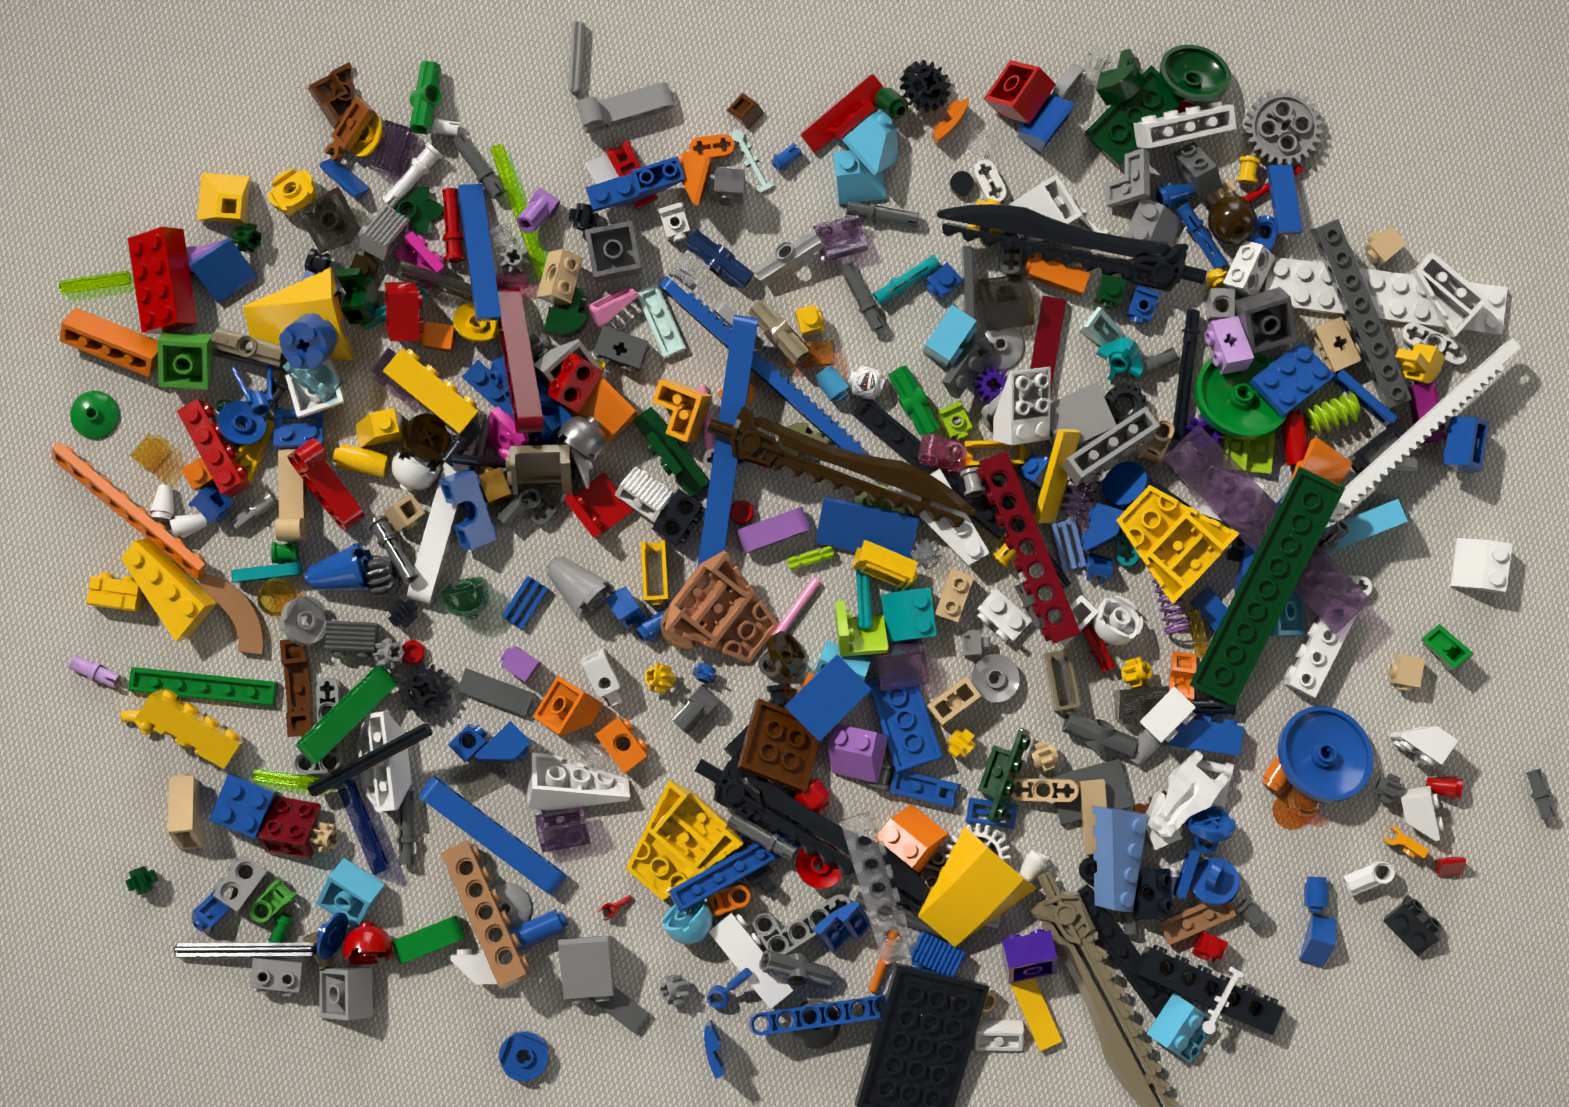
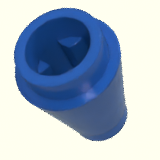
[1156,184,1194,208]
[635,610,665,643]

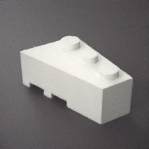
[1412,252,1488,337]

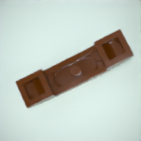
[280,639,313,737]

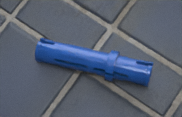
[1176,202,1228,269]

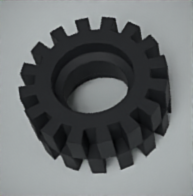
[1104,383,1148,425]

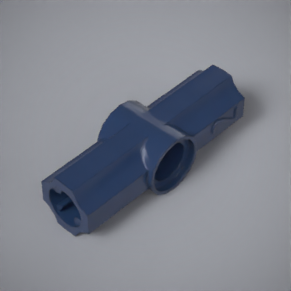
[684,230,754,290]

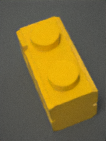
[86,572,143,612]

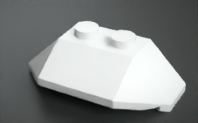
[357,711,412,812]

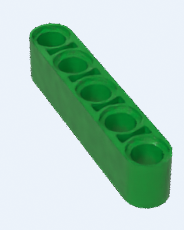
[296,665,398,765]

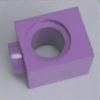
[501,645,541,682]

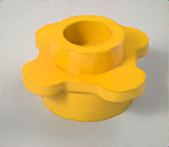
[1206,268,1228,291]

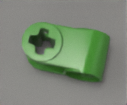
[250,877,297,923]

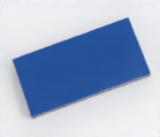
[815,496,920,558]
[866,666,943,774]

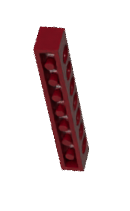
[976,451,1081,645]

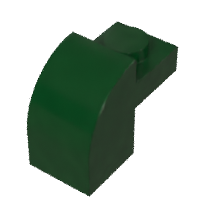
[1096,49,1145,106]
[336,268,378,324]
[544,287,589,337]

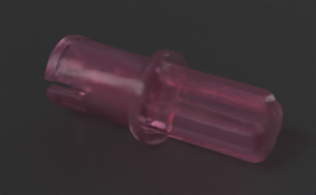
[495,271,530,289]

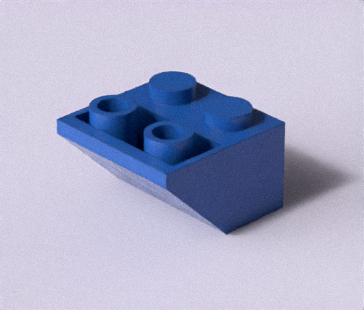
[1443,416,1489,474]

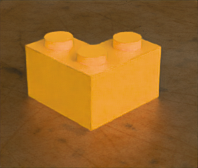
[652,379,712,442]

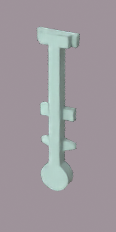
[732,129,774,194]

